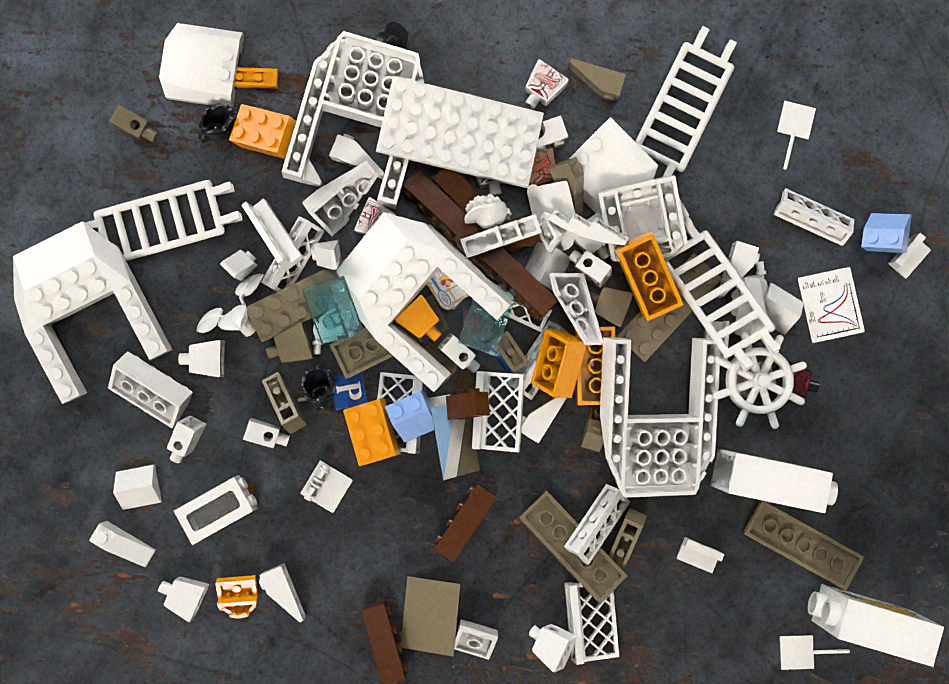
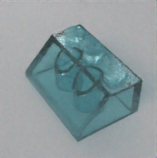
[302,276,364,344]

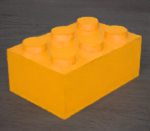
[229,104,296,159]
[531,329,586,398]
[343,399,401,466]

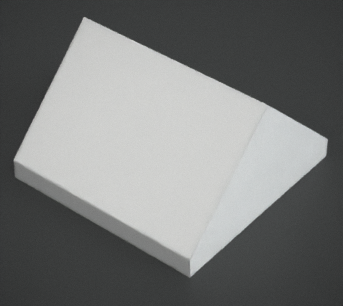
[525,242,570,291]
[763,283,804,335]
[113,464,162,510]
[454,619,498,660]

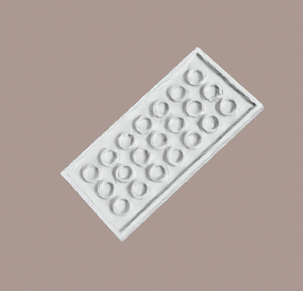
[376,75,544,188]

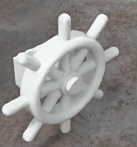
[712,332,807,429]

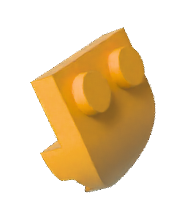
[216,575,259,618]

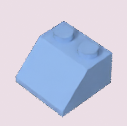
[861,213,912,253]
[385,391,434,443]

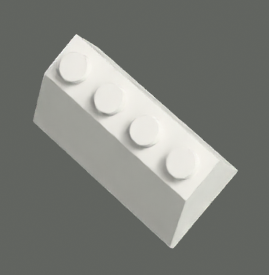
[108,351,193,429]

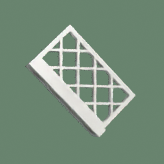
[472,371,525,452]
[377,372,427,454]
[564,582,619,665]

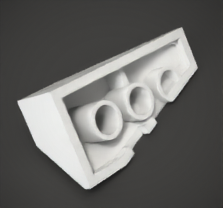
[302,161,378,236]
[549,273,604,345]

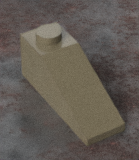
[568,58,626,102]
[549,157,584,216]
[262,372,307,434]
[609,508,647,571]

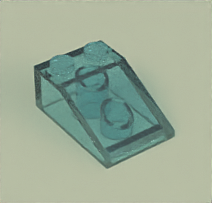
[458,299,515,356]

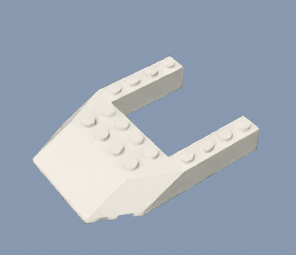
[282,31,424,209]
[336,212,514,392]
[13,221,172,404]
[600,337,721,498]

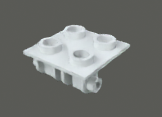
[300,460,353,513]

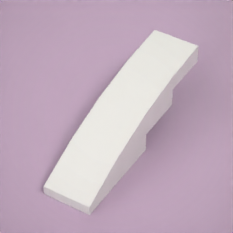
[548,210,629,245]
[460,214,542,258]

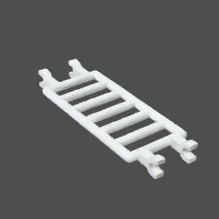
[635,26,737,177]
[75,180,243,261]
[664,216,781,372]

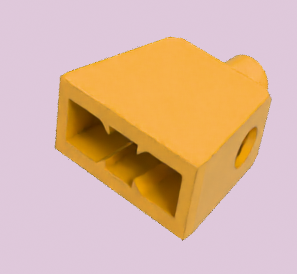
[395,294,442,342]

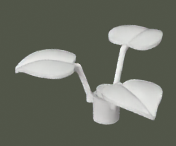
[196,274,264,337]

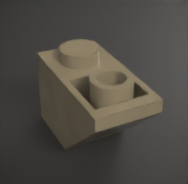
[581,405,604,452]

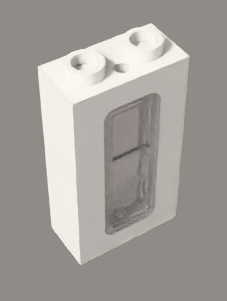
[174,475,258,545]

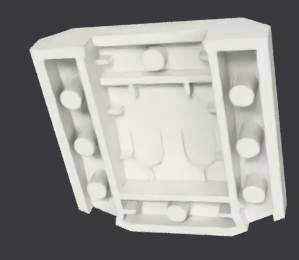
[159,23,244,107]
[569,117,658,216]
[597,175,688,262]

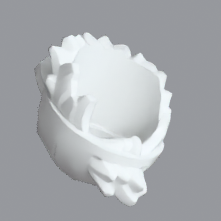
[464,194,512,229]

